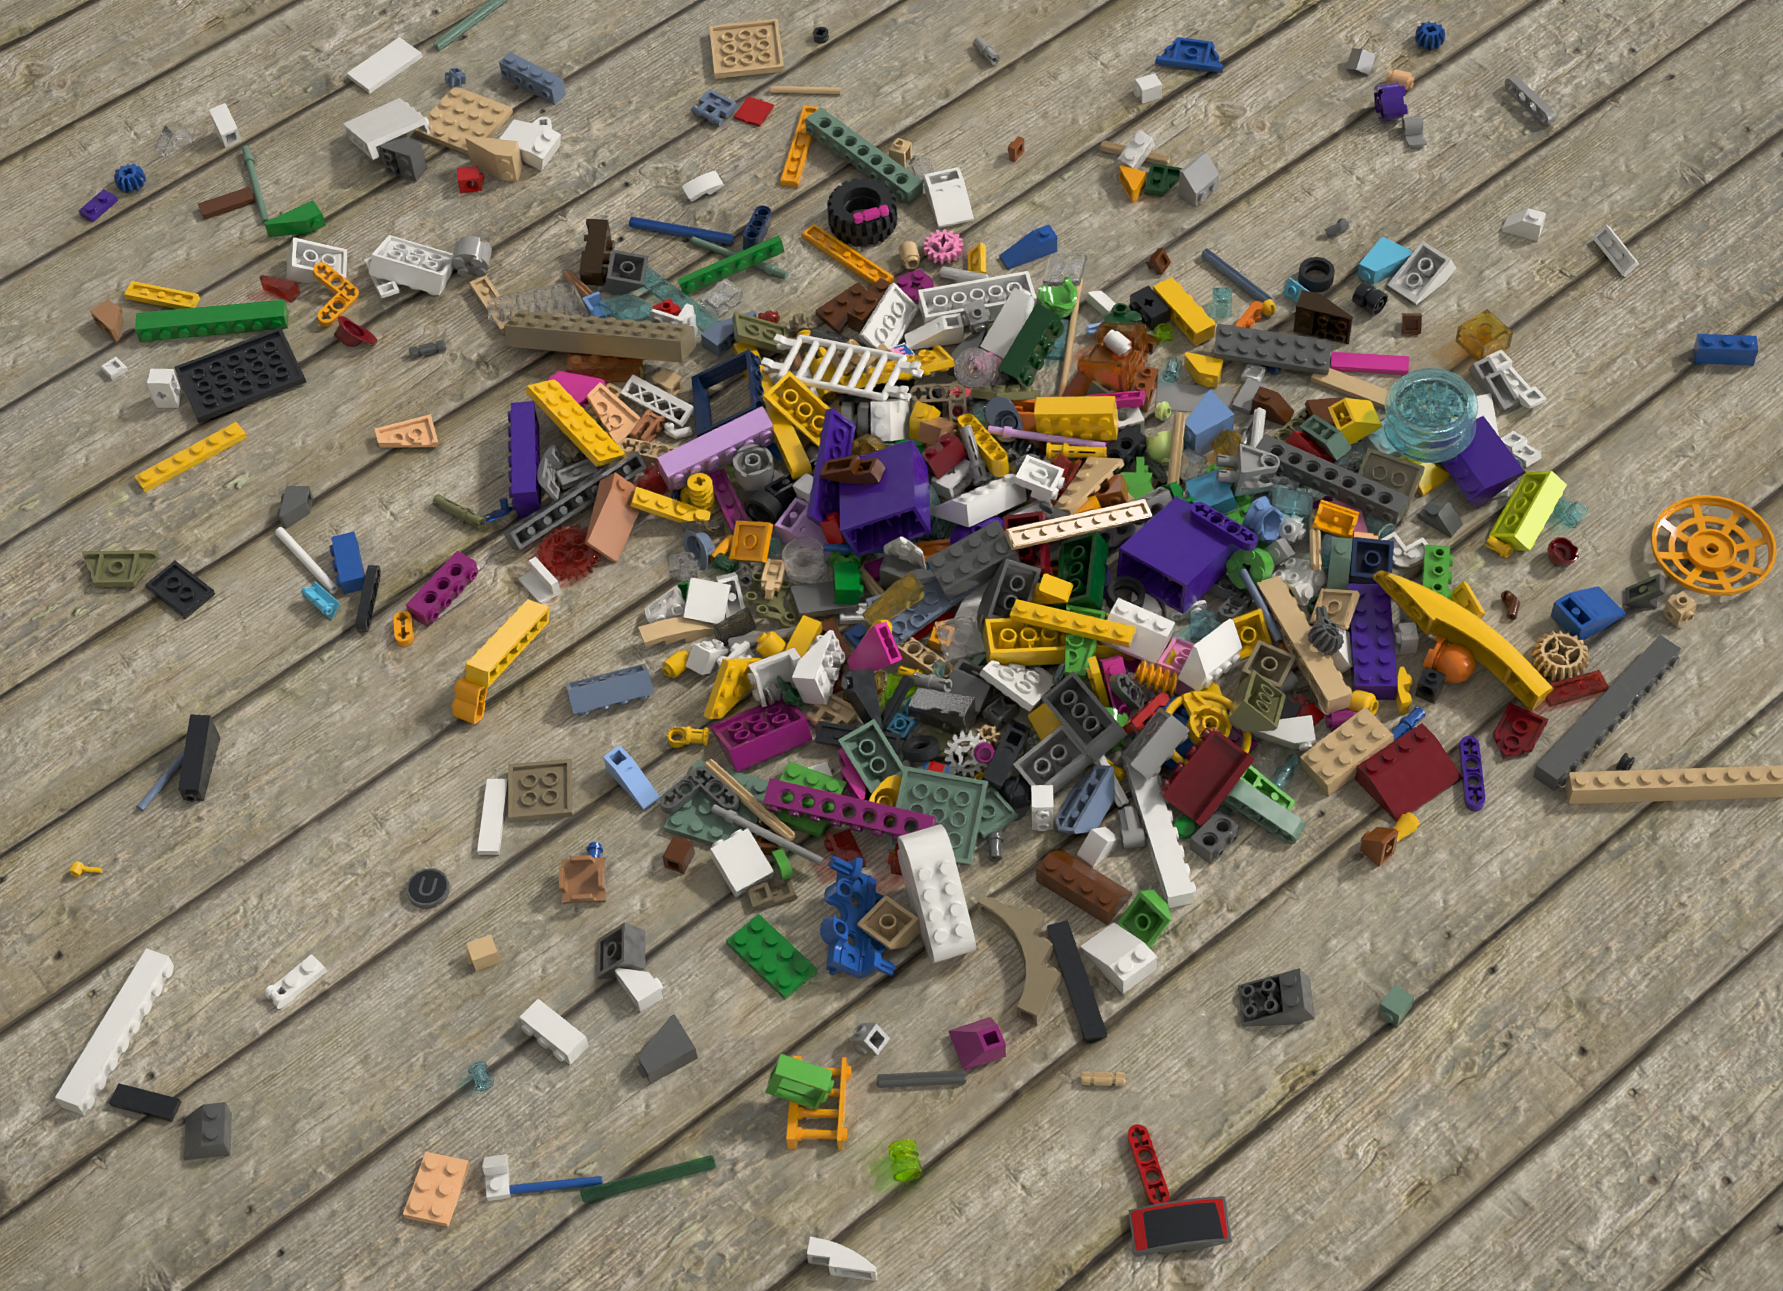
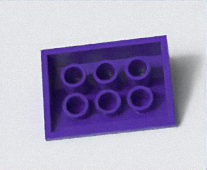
[1429,416,1526,509]

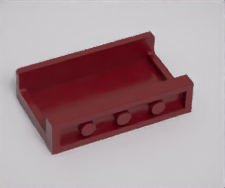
[1159,726,1255,827]

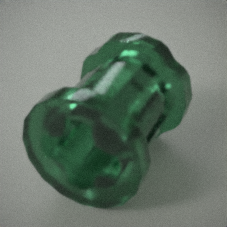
[712,552,739,574]

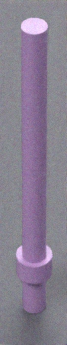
[988,426,1106,447]

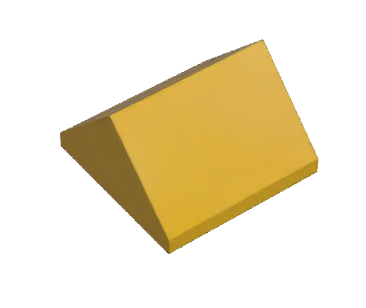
[1223,608,1272,660]

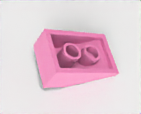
[1155,636,1195,696]

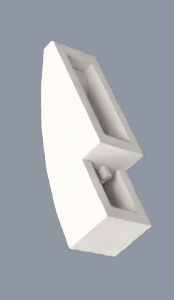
[807,1237,877,1281]

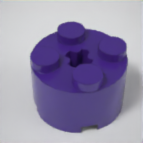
[1374,82,1408,122]

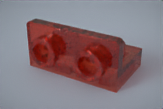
[636,460,668,495]
[824,829,866,868]

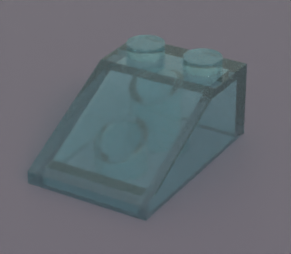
[597,293,653,322]

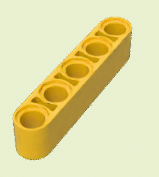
[957,414,1010,477]

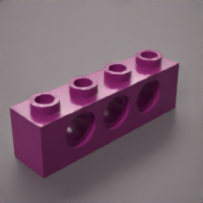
[406,551,479,627]

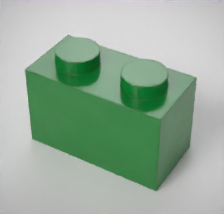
[833,562,863,605]

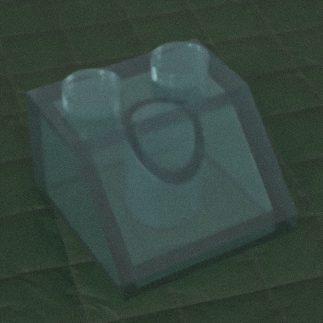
[1270,485,1313,518]

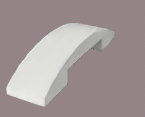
[364,257,400,299]
[1485,349,1547,408]

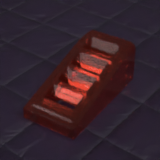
[259,275,300,303]

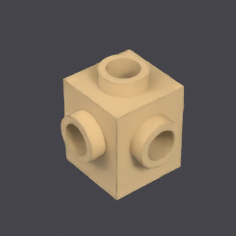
[1663,591,1697,628]

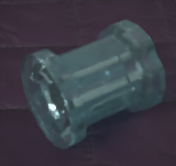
[1162,357,1182,383]
[468,1061,494,1092]

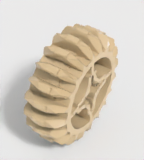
[1532,630,1590,683]

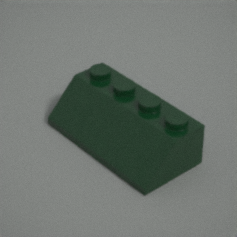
[1054,531,1109,611]

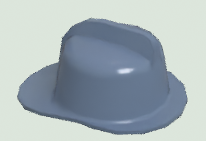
[985,397,1023,442]
[683,530,715,571]

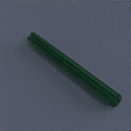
[580,1155,716,1202]

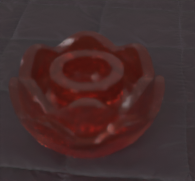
[757,310,780,324]

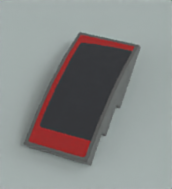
[1128,1196,1233,1257]

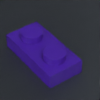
[78,189,118,223]

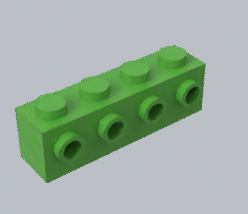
[1421,544,1453,600]

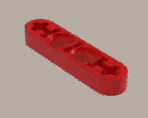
[1127,1124,1170,1205]

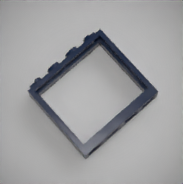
[691,349,766,437]

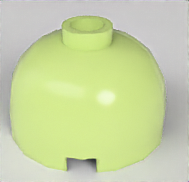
[1145,431,1184,466]

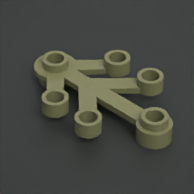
[745,572,800,628]

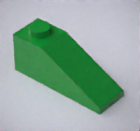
[264,200,326,237]

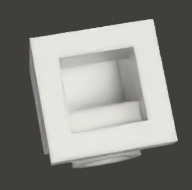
[1394,622,1419,655]

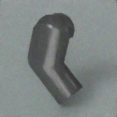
[1324,218,1349,238]

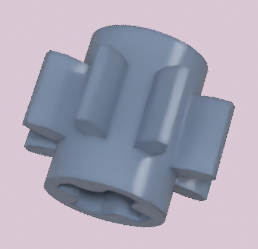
[445,68,466,88]

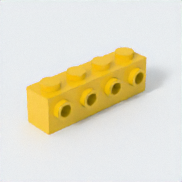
[1153,277,1216,346]

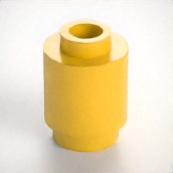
[662,649,690,678]

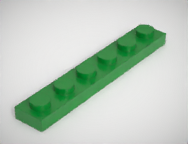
[677,235,785,296]

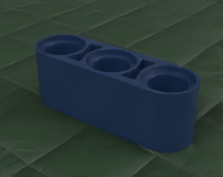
[743,205,771,250]

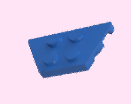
[1155,37,1223,73]

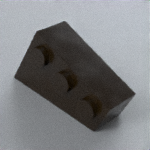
[579,219,615,286]

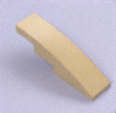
[638,616,724,647]

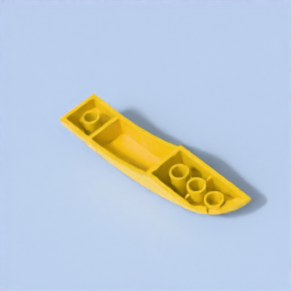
[1372,571,1554,712]

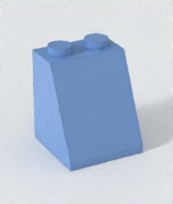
[1184,390,1234,460]

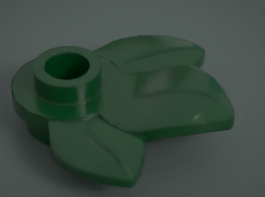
[1104,303,1142,333]
[776,675,806,707]

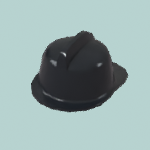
[999,774,1031,821]

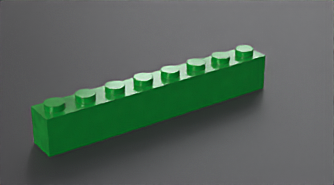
[135,299,289,342]

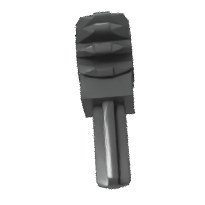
[1308,606,1344,656]

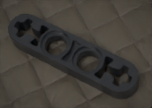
[356,565,381,632]

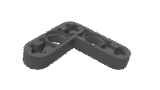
[1208,577,1253,624]
[1109,673,1151,748]
[659,766,739,814]

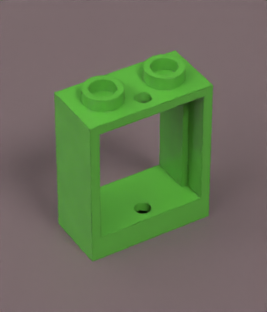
[765,1054,834,1110]

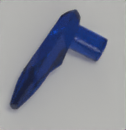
[482,498,513,522]

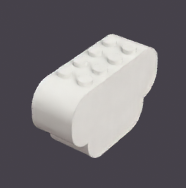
[897,824,976,963]

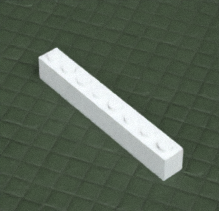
[1123,760,1196,908]
[55,948,174,1116]

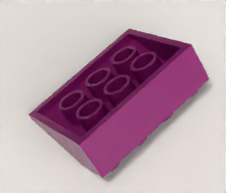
[710,695,812,772]

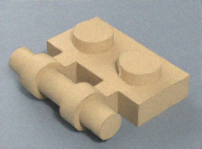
[806,694,858,727]

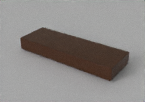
[198,187,256,220]

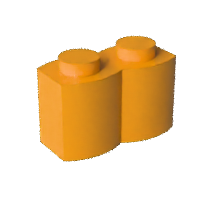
[451,675,488,724]

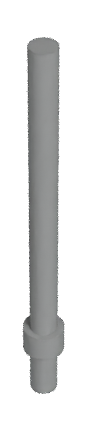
[711,804,825,866]

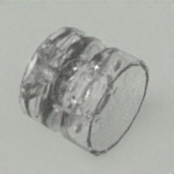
[954,347,1002,389]
[782,537,829,586]

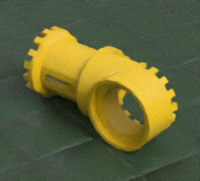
[667,726,709,748]

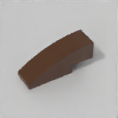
[819,455,885,484]

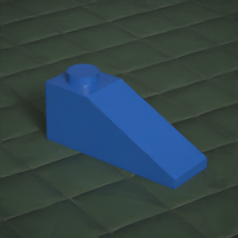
[999,224,1057,270]

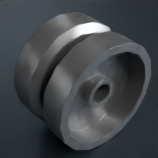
[841,402,871,445]

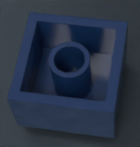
[1348,537,1394,584]

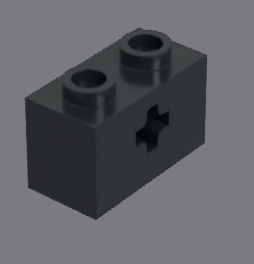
[1129,285,1170,331]

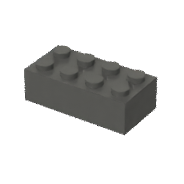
[926,520,1020,601]
[1041,671,1128,762]

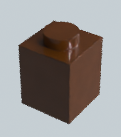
[662,836,695,874]

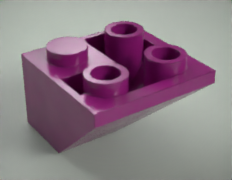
[948,1017,1006,1070]

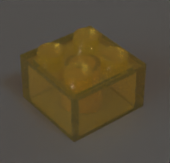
[1456,309,1513,361]

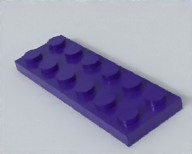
[806,408,856,528]

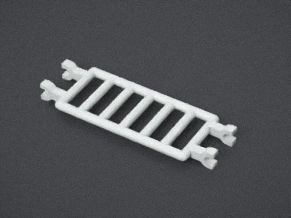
[761,334,924,402]

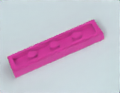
[1331,352,1409,375]

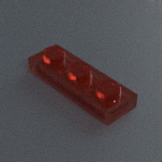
[1545,670,1608,707]

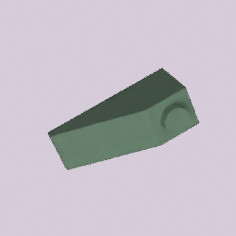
[1299,414,1352,460]
[1326,537,1353,590]

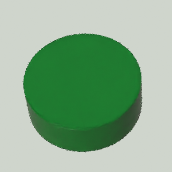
[1174,817,1196,839]

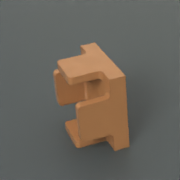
[559,855,606,904]

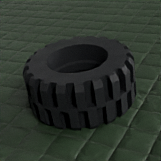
[827,178,898,247]

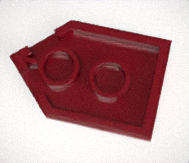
[1492,703,1549,759]

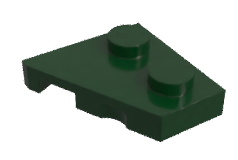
[1144,163,1183,197]

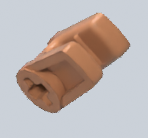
[630,409,667,442]

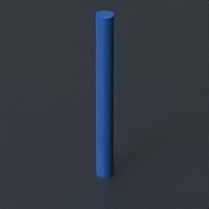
[509,1176,603,1194]

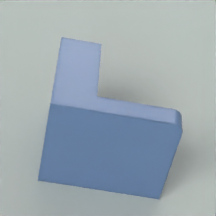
[582,292,609,319]

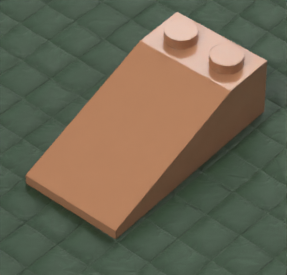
[585,473,640,563]

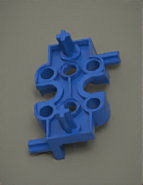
[820,856,896,979]

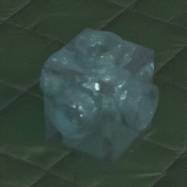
[1189,610,1220,640]

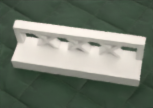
[620,375,695,427]

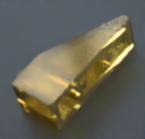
[862,572,924,626]

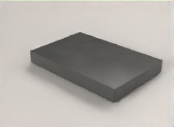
[790,581,859,619]

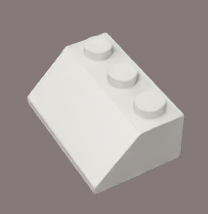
[1099,598,1175,666]

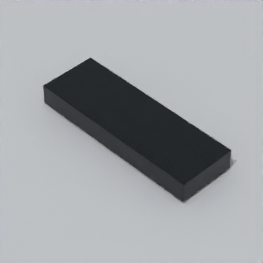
[109,1083,181,1122]

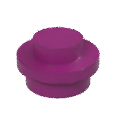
[973,742,995,763]

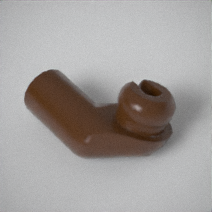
[1501,590,1520,620]

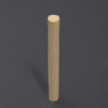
[770,86,841,94]

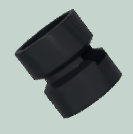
[1352,281,1388,316]

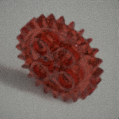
[537,524,602,581]

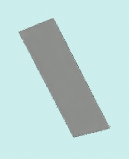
[1155,382,1234,412]

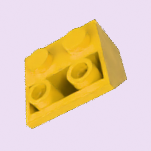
[1328,398,1383,445]

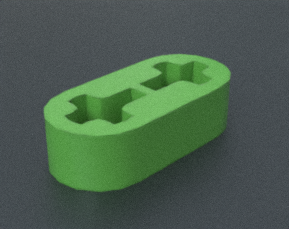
[772,848,794,880]

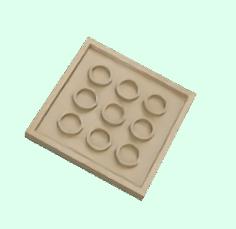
[709,19,784,79]
[415,86,513,155]

